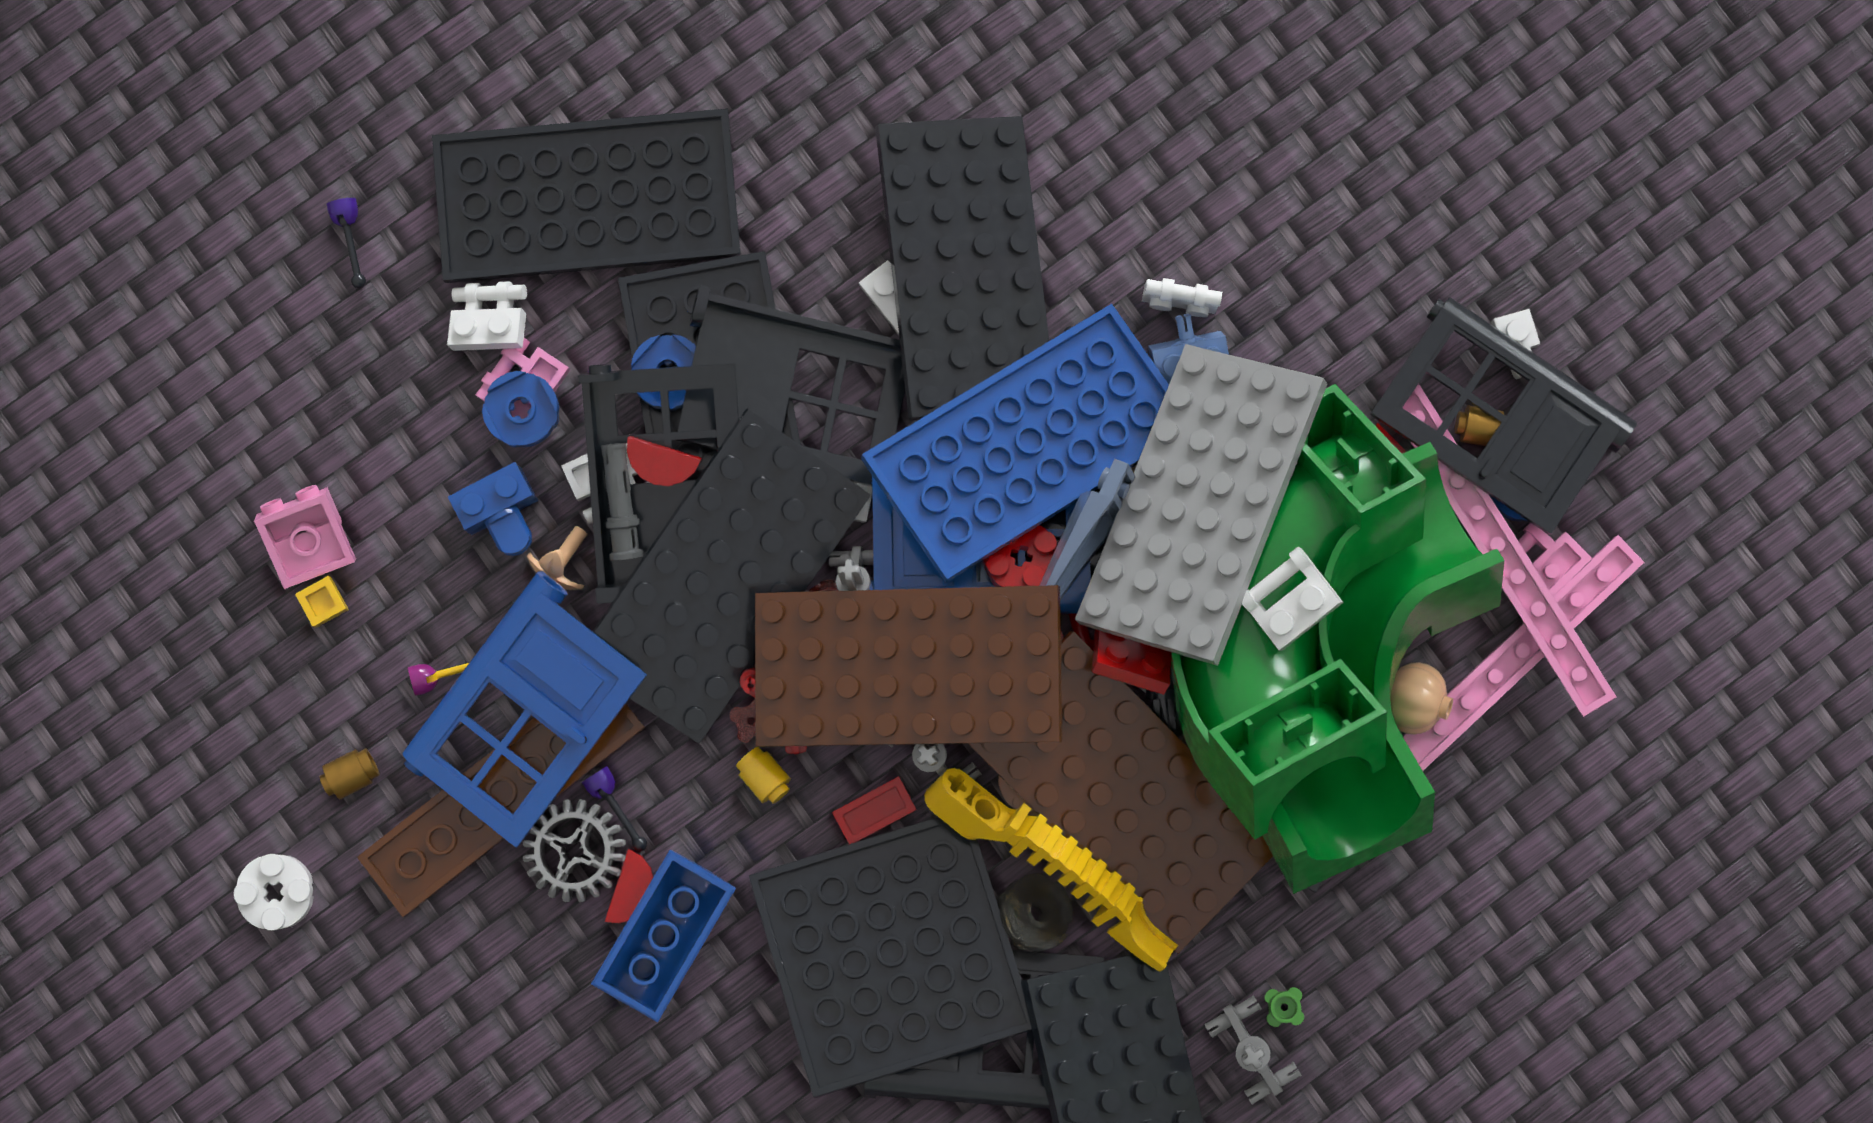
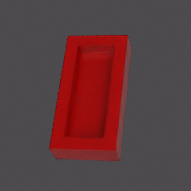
[832,776,917,844]

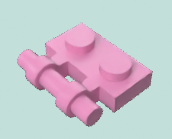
[475,338,570,419]
[1518,523,1592,596]

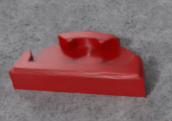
[627,436,702,486]
[604,849,653,923]

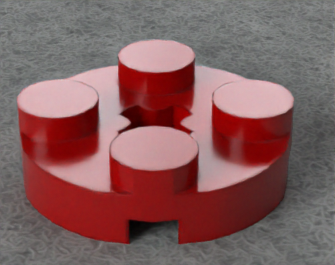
[983,525,1057,587]

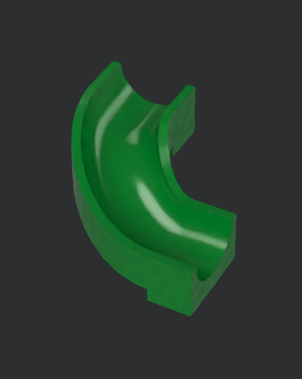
[1171,384,1426,840]
[1263,442,1505,894]

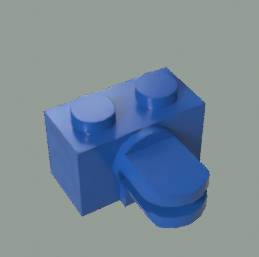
[448,462,538,556]

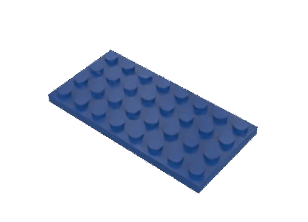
[861,304,1169,583]

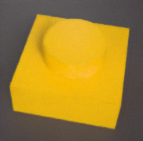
[295,576,349,628]

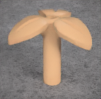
[527,526,587,590]

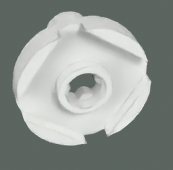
[234,854,314,930]

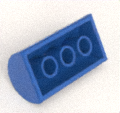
[591,850,736,1022]

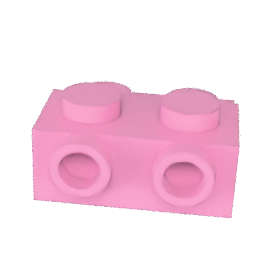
[254,485,356,589]

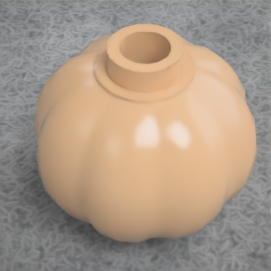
[1390,662,1453,735]

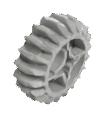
[523,799,626,902]

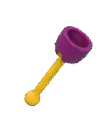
[408,663,469,696]

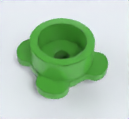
[1264,987,1304,1027]

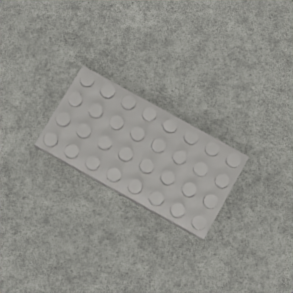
[1075,344,1327,666]

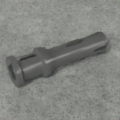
[601,443,644,560]

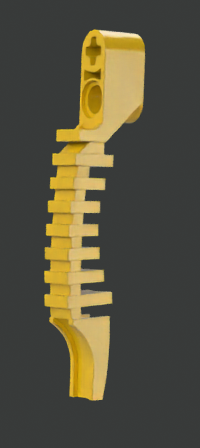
[924,768,1178,972]

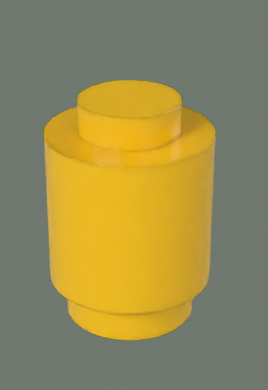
[736,747,791,804]

